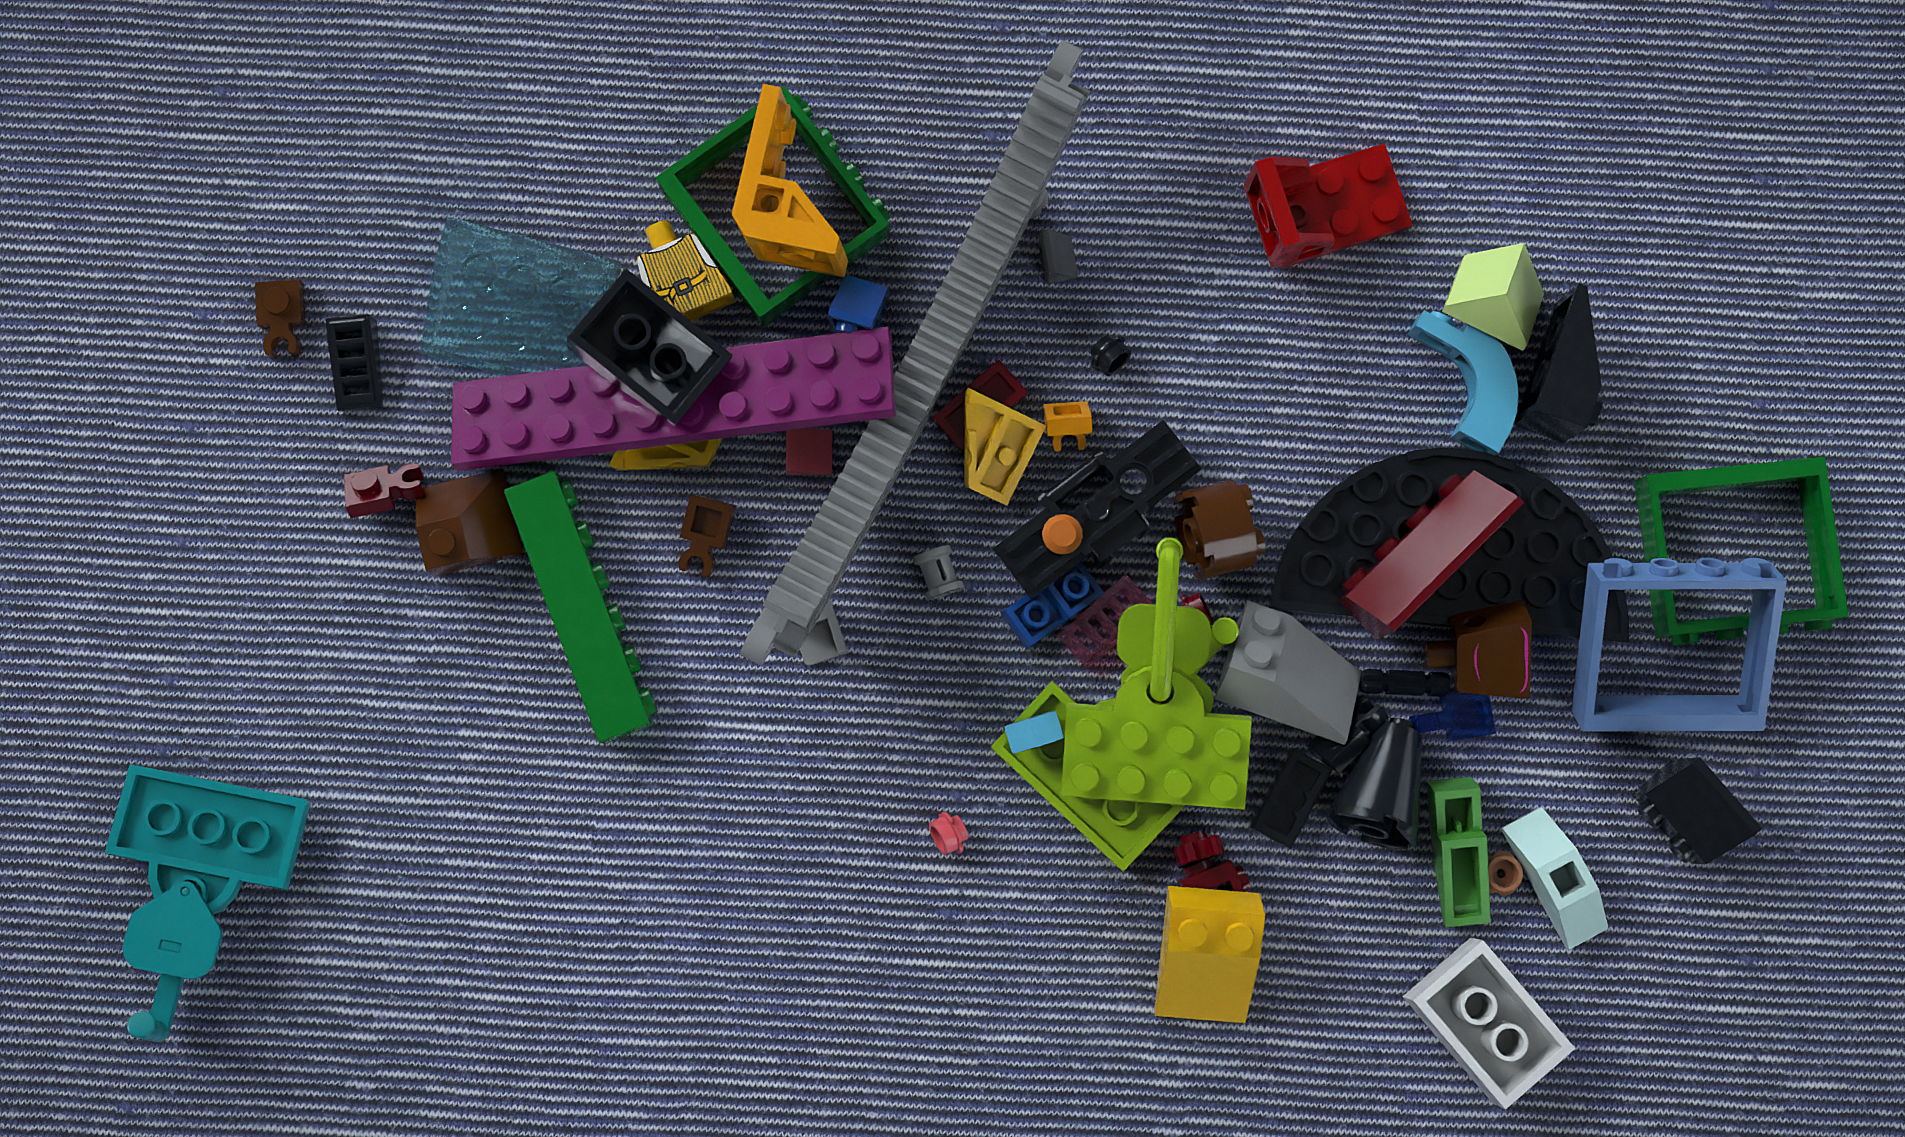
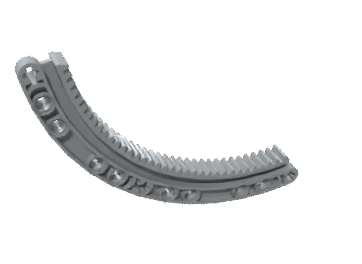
[740,40,1091,666]

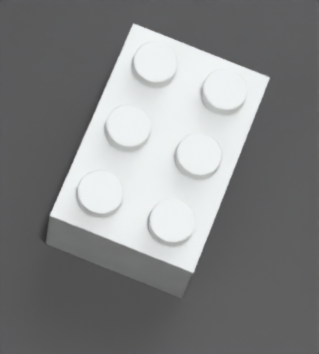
[1402,938,1575,1110]

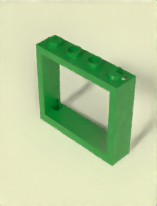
[655,85,891,327]
[1634,457,1849,646]

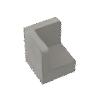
[800,599,848,666]

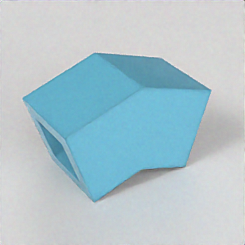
[1004,711,1064,754]

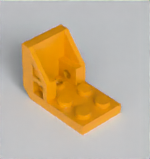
[732,84,848,278]

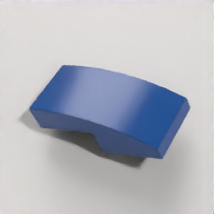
[1001,562,1105,650]

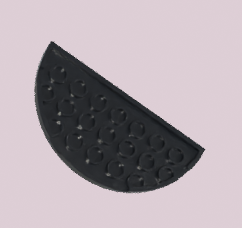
[1268,448,1629,644]

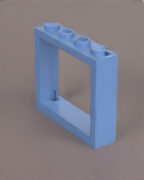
[1571,558,1787,731]

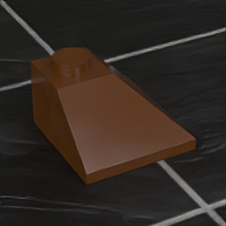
[416,468,524,576]

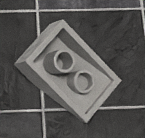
[1215,600,1361,745]

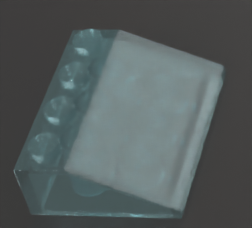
[420,216,625,376]

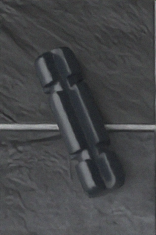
[1360,669,1450,697]

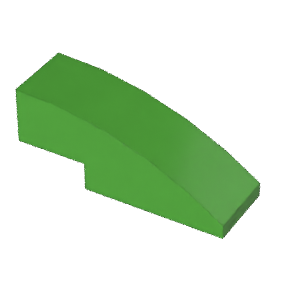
[1427,777,1491,927]

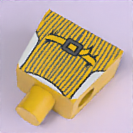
[637,220,736,321]

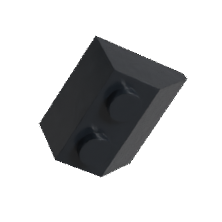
[1632,757,1763,864]

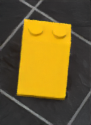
[1154,886,1265,1023]

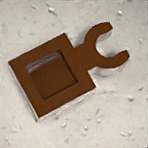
[255,279,306,359]
[679,494,737,577]

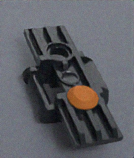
[992,420,1202,599]

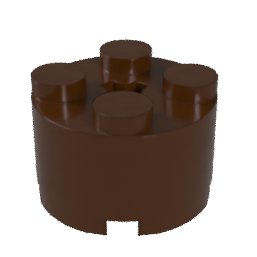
[1174,480,1266,580]

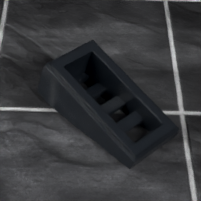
[326,314,383,412]

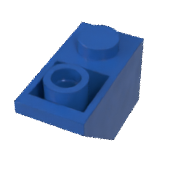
[828,275,889,334]

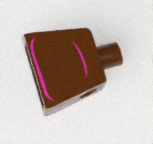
[1424,601,1532,699]

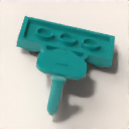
[105,764,311,1042]

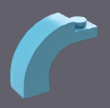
[1407,310,1518,456]

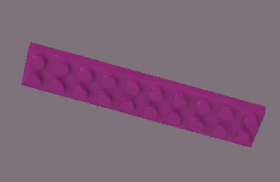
[451,327,896,471]

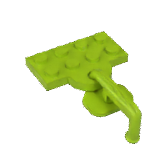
[1061,537,1252,810]
[991,617,1239,872]

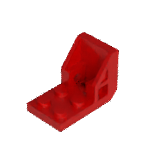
[1243,143,1413,269]

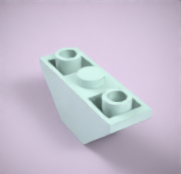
[1500,807,1609,950]

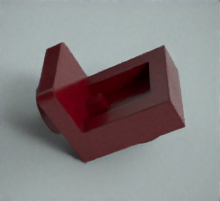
[1176,858,1251,892]

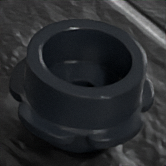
[1090,335,1131,376]

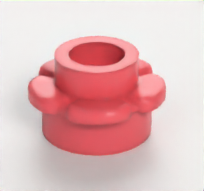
[929,812,968,855]

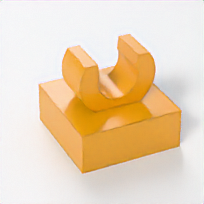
[1043,401,1092,452]

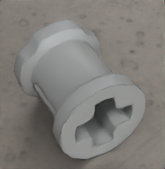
[913,545,965,601]

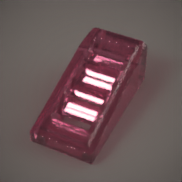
[1057,575,1152,670]

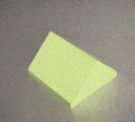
[1442,243,1544,351]

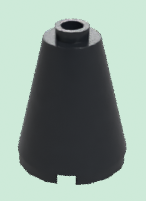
[1326,717,1422,850]

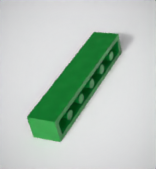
[504,471,658,744]

